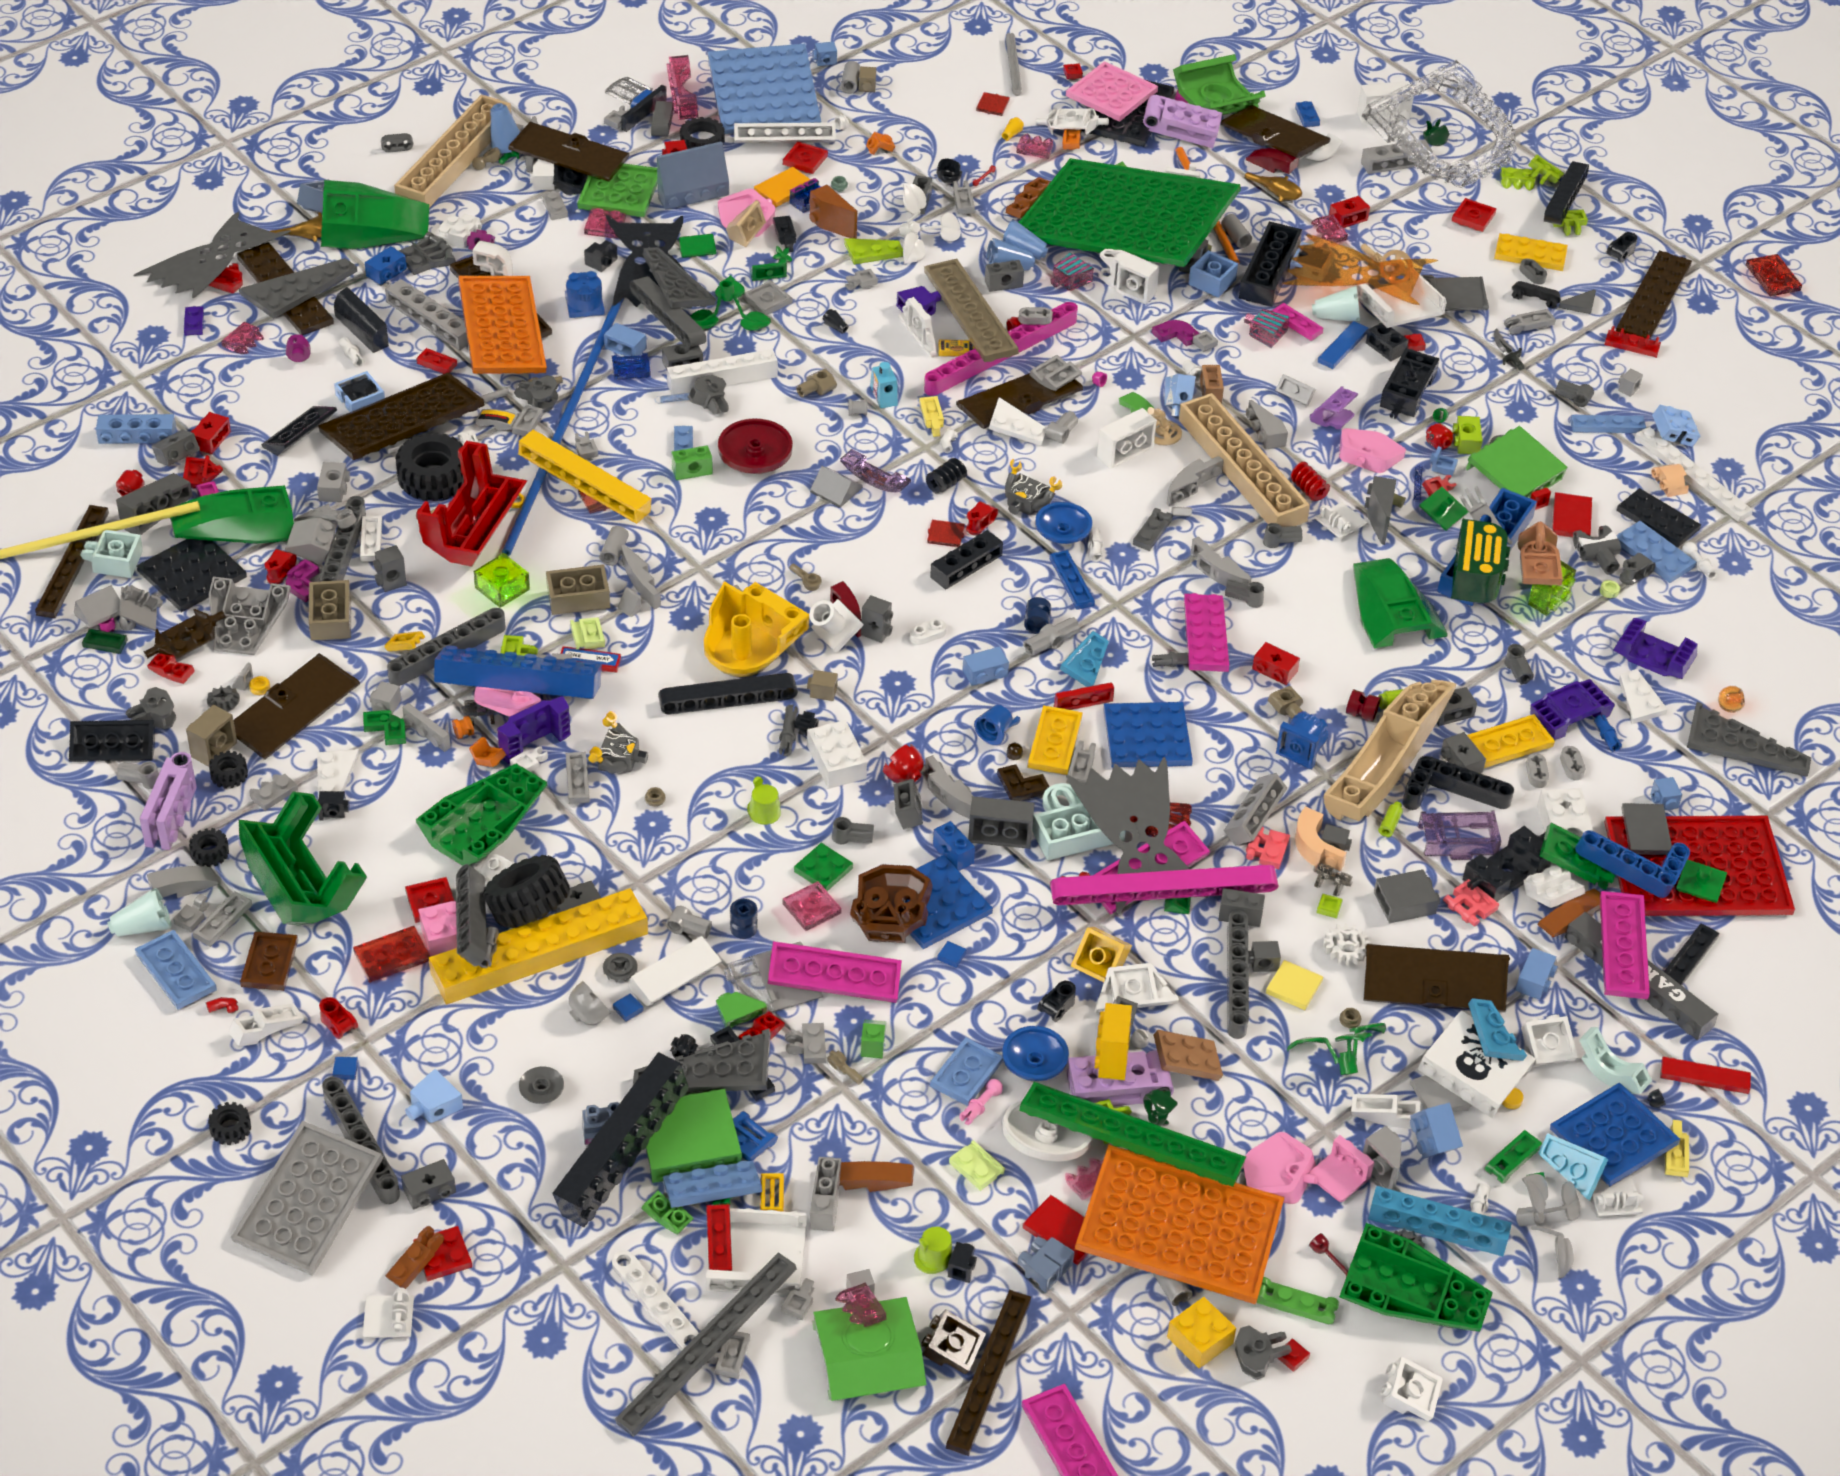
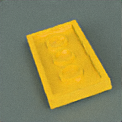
[1494,233,1568,271]
[1027,705,1083,775]
[1467,714,1555,768]

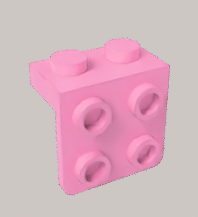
[1309,1135,1374,1202]

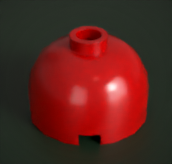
[883,744,924,783]

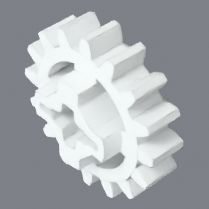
[1323,923,1370,965]

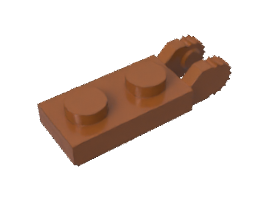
[385,1226,444,1289]

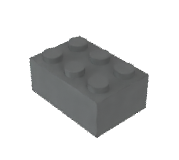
[968,796,1035,849]

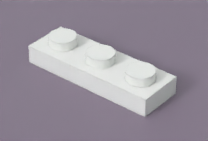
[360,516,382,562]

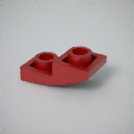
[147,653,195,684]
[738,1011,785,1040]

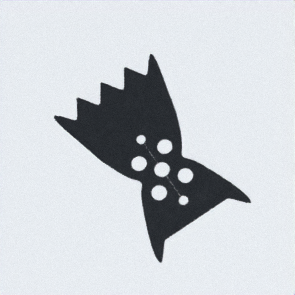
[606,215,685,307]

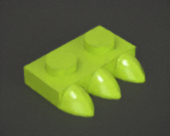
[1500,167,1536,191]

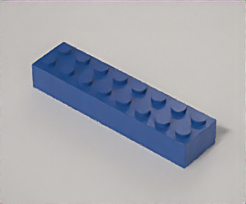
[1437,488,1537,606]
[434,646,602,699]

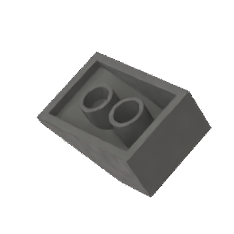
[1364,476,1396,545]

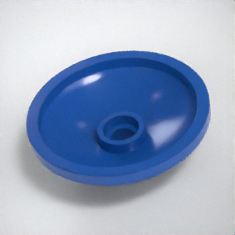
[1035,502,1093,544]
[1002,1026,1069,1081]

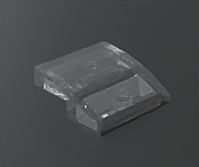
[605,77,653,105]

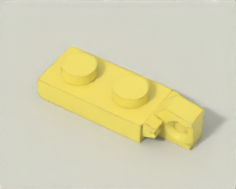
[919,396,944,437]
[1665,1120,1689,1177]

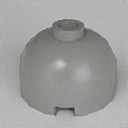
[569,981,611,1025]

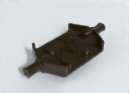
[143,609,226,659]

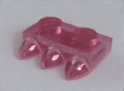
[1016,133,1053,159]
[1311,215,1348,243]
[221,322,264,354]
[1065,1158,1104,1201]
[835,1282,886,1327]

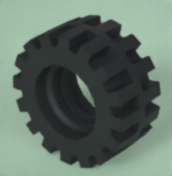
[209,751,248,789]
[189,828,229,867]
[208,1102,251,1145]

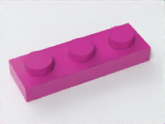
[1271,303,1324,341]

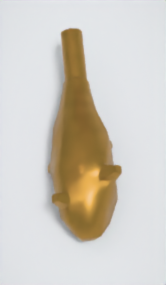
[1245,172,1303,202]
[270,212,322,242]

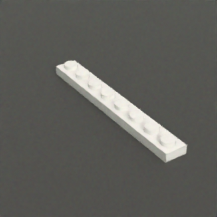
[1635,427,1753,522]

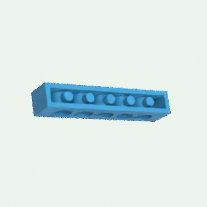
[1368,1186,1512,1257]

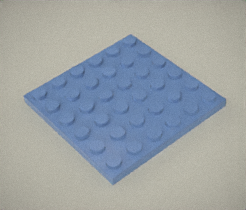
[707,43,821,134]

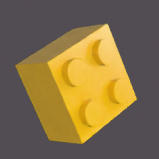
[1167,1297,1236,1369]

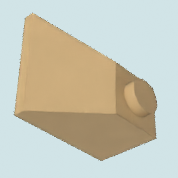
[726,200,766,247]

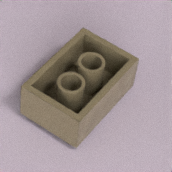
[546,564,610,615]
[309,580,351,641]

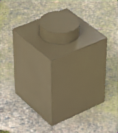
[859,66,876,92]
[807,670,838,701]

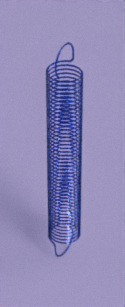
[1413,465,1423,502]

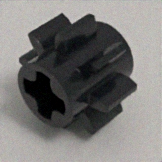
[795,711,819,736]
[670,1034,698,1058]

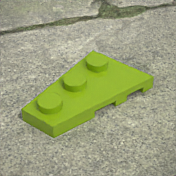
[844,238,903,265]

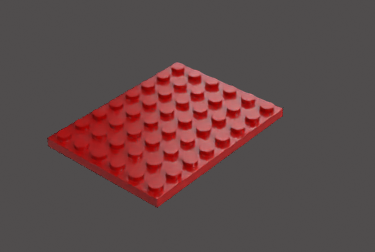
[1604,815,1795,916]

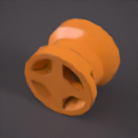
[452,716,474,739]

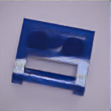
[611,353,651,380]

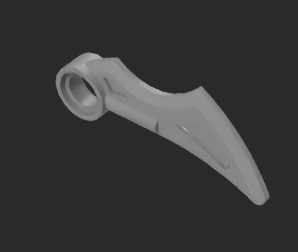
[294,504,356,528]

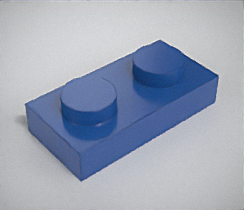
[1295,101,1320,127]

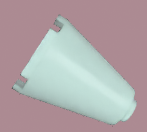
[1312,286,1360,322]
[107,888,172,937]

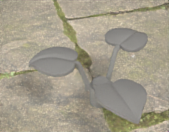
[1516,1174,1580,1278]

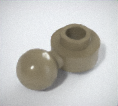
[472,147,501,170]

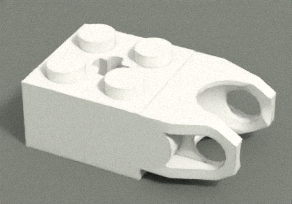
[1098,249,1159,305]
[1537,788,1593,837]

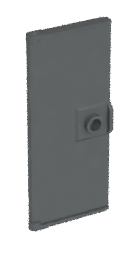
[1368,275,1489,311]

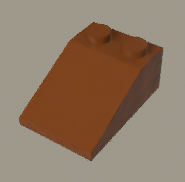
[809,185,858,239]

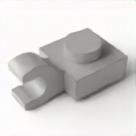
[845,269,878,290]
[173,894,209,933]
[781,1278,815,1321]

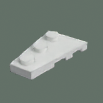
[989,398,1047,446]
[1619,669,1668,724]
[317,749,359,798]

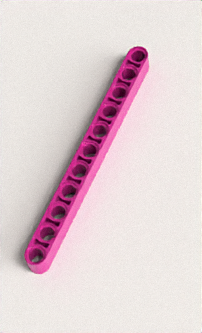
[924,302,1078,396]
[1050,865,1279,905]

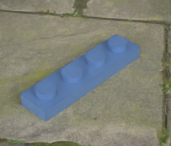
[1570,415,1646,433]

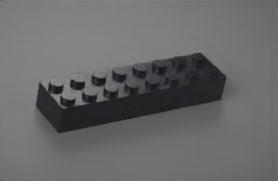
[552,1052,689,1227]

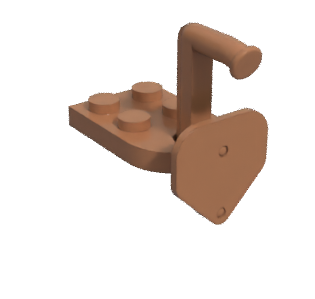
[1517,521,1563,585]

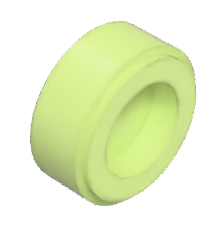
[1600,580,1620,598]

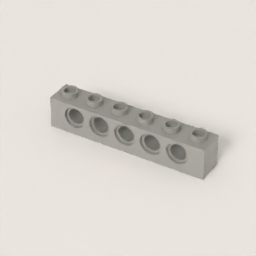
[385,279,468,351]

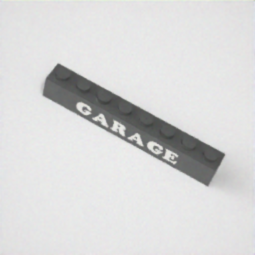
[1565,912,1718,1041]

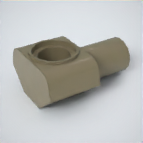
[796,369,837,397]
[1267,686,1303,719]

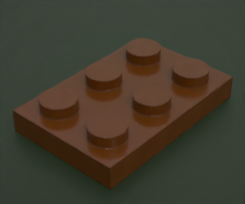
[240,931,298,991]

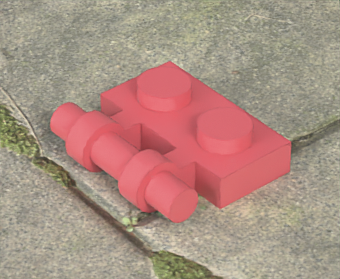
[1246,827,1290,869]
[1443,879,1499,927]

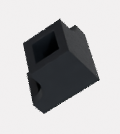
[584,240,618,272]

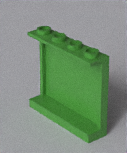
[1466,426,1568,498]
[646,1089,742,1183]

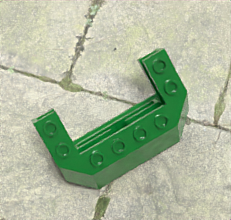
[238,791,367,925]

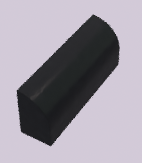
[334,287,389,353]

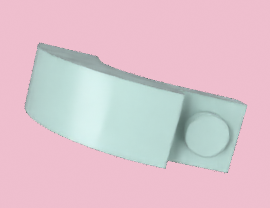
[1579,1027,1652,1094]

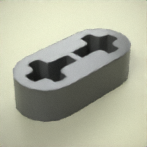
[381,133,414,152]
[1519,258,1547,284]

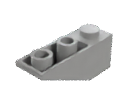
[1246,400,1288,450]
[810,1157,842,1231]

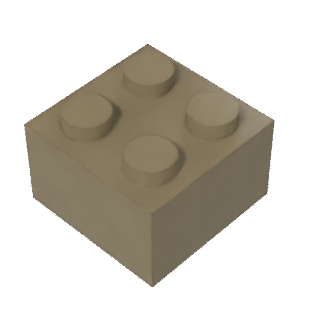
[186,704,237,767]

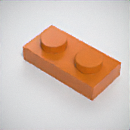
[1062,129,1082,150]

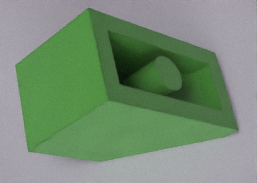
[716,992,767,1028]
[861,1019,887,1059]

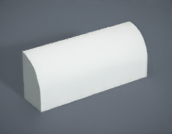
[629,936,722,1006]

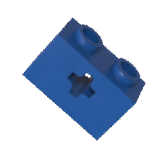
[365,246,407,285]
[933,821,975,871]

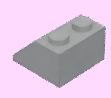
[285,517,337,565]
[1363,1126,1402,1190]

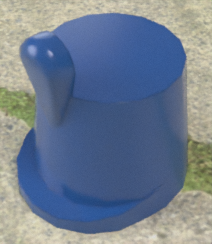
[974,705,1021,745]

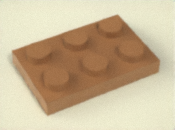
[1153,1030,1223,1081]

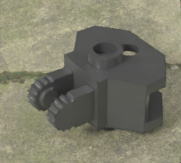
[514,375,558,413]
[688,375,729,415]
[126,687,176,730]
[1235,1325,1292,1380]

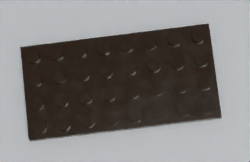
[318,372,485,460]

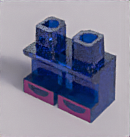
[790,178,821,213]

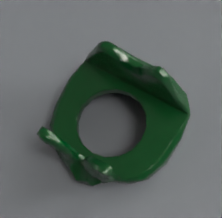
[1423,119,1450,146]
[1143,1089,1178,1126]

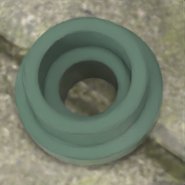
[831,176,848,191]

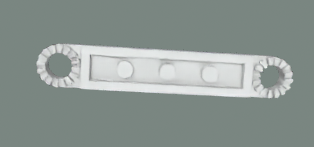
[612,1250,699,1351]

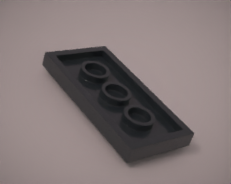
[1617,488,1701,548]

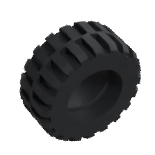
[395,432,464,501]
[483,855,570,928]

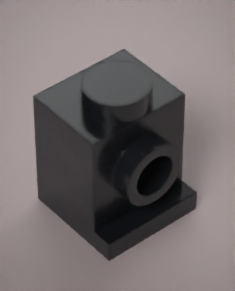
[318,791,350,821]
[947,1242,977,1283]

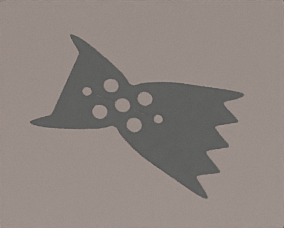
[133,212,291,298]
[1066,757,1208,914]

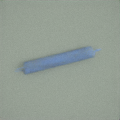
[655,393,689,403]

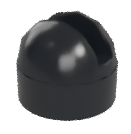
[1647,1088,1666,1108]

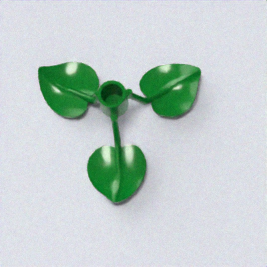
[690,275,771,331]
[1287,1023,1386,1075]

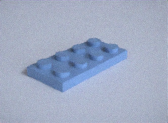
[1616,521,1697,583]
[135,930,217,1010]
[663,1160,762,1208]

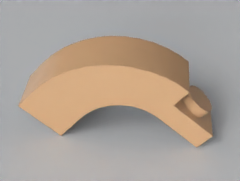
[1295,806,1347,871]

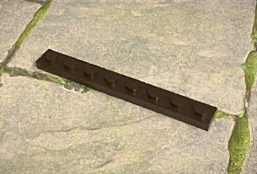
[35,505,109,618]
[946,1289,1032,1456]

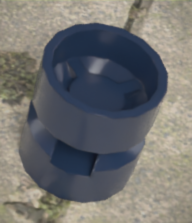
[1024,597,1051,634]
[730,898,758,939]

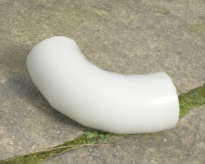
[1304,133,1343,161]

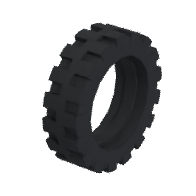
[680,117,725,149]

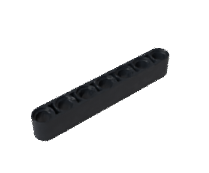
[1544,161,1589,225]
[658,673,798,715]

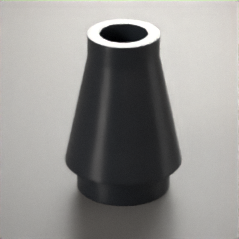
[822,309,849,334]

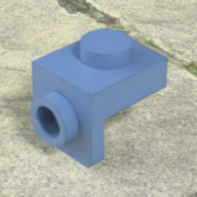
[1430,446,1458,476]

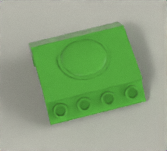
[1173,54,1266,115]
[812,1297,927,1401]

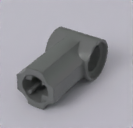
[1555,379,1594,407]
[1263,523,1303,548]
[1225,580,1264,608]
[1504,644,1534,685]
[832,817,874,845]

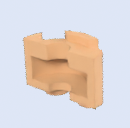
[1651,464,1689,497]

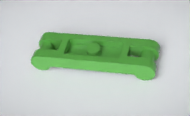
[1256,1277,1339,1324]

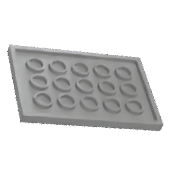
[231,1121,383,1276]

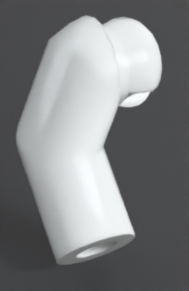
[940,429,958,453]

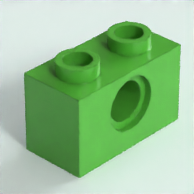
[671,445,713,480]

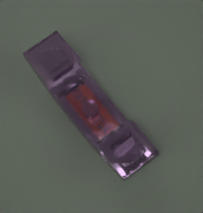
[840,449,911,492]

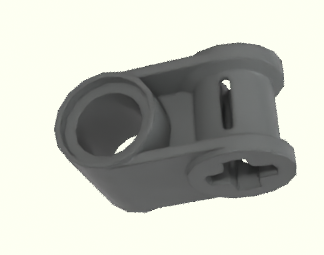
[1619,553,1656,585]

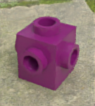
[467,229,495,251]

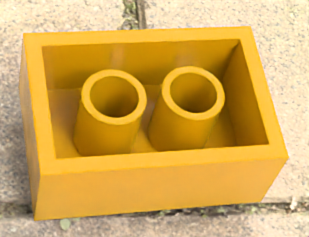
[1094,1003,1132,1080]

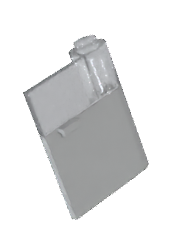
[724,942,823,1017]

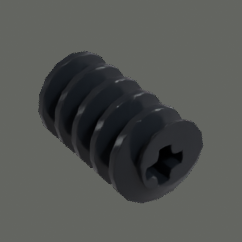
[926,458,967,494]

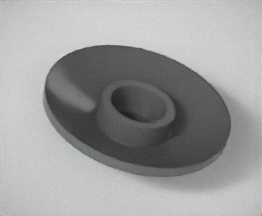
[519,1066,564,1104]

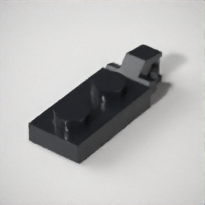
[773,215,796,252]

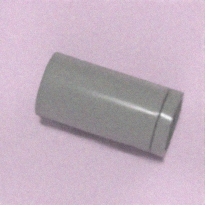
[840,61,860,94]
[1221,214,1252,248]
[599,526,629,566]
[1153,1273,1192,1306]

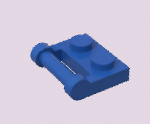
[733,1111,778,1161]

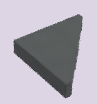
[1559,289,1596,314]

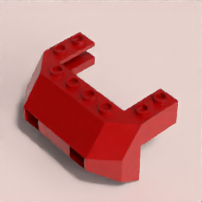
[416,440,528,567]

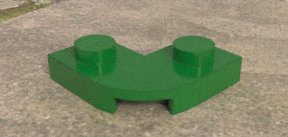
[363,710,406,745]

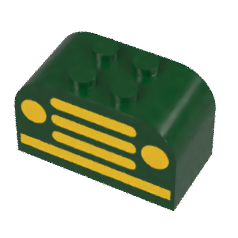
[1451,518,1510,603]

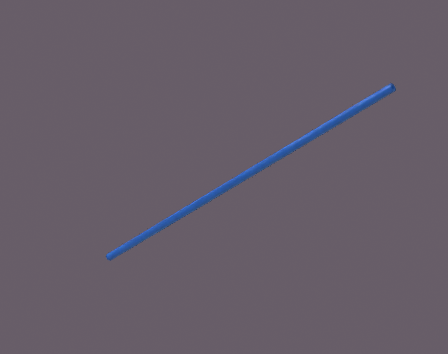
[502,297,625,556]

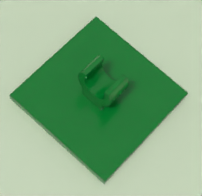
[1419,487,1468,531]
[1676,859,1727,903]

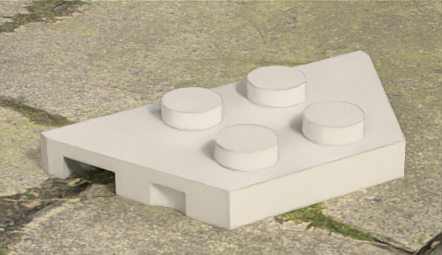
[899,297,937,357]
[1095,963,1179,1013]

